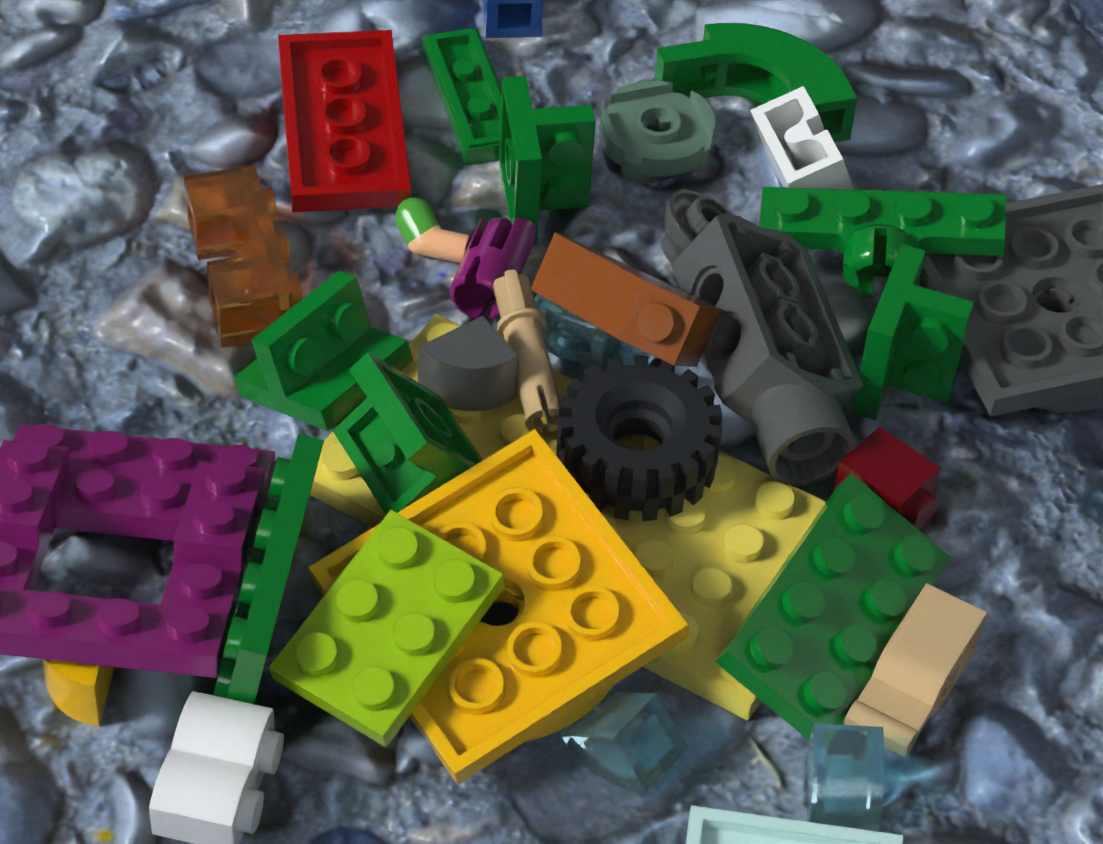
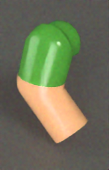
[395,198,471,263]

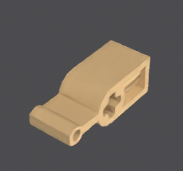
[843,583,987,758]

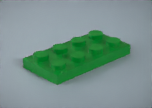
[213,434,324,704]
[715,474,951,749]

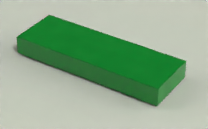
[422,27,502,165]

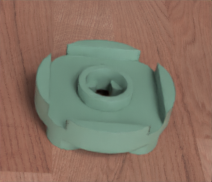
[599,80,716,182]

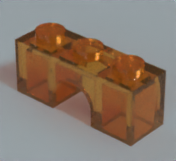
[184,165,303,348]

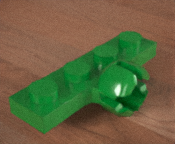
[759,187,1006,298]

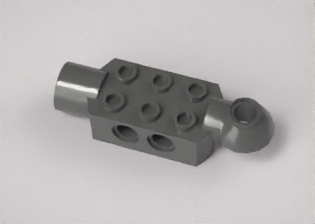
[660,189,864,486]

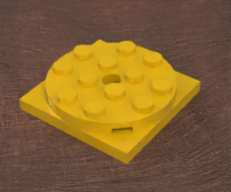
[308,429,689,785]

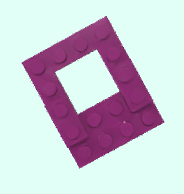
[0,424,275,678]

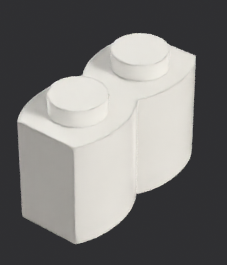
[149,691,284,844]

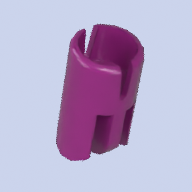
[449,217,536,320]

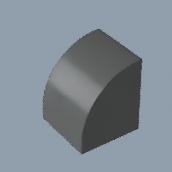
[418,316,519,411]

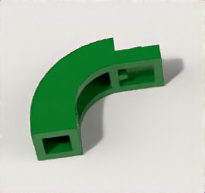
[654,23,857,143]

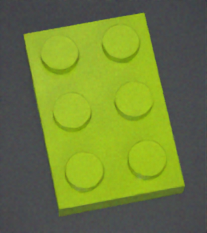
[269,510,505,747]

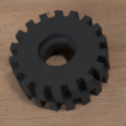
[556,355,723,521]

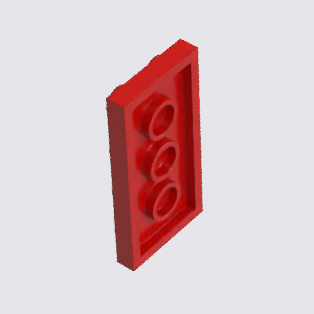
[278,30,411,213]

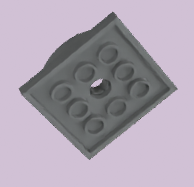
[919,184,1103,417]

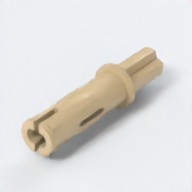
[493,269,561,433]

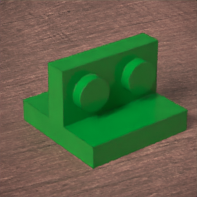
[499,76,596,245]
[852,244,974,420]
[234,271,413,431]
[332,352,483,515]

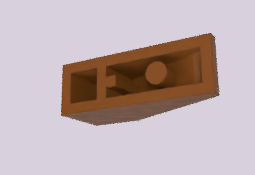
[530,232,722,367]

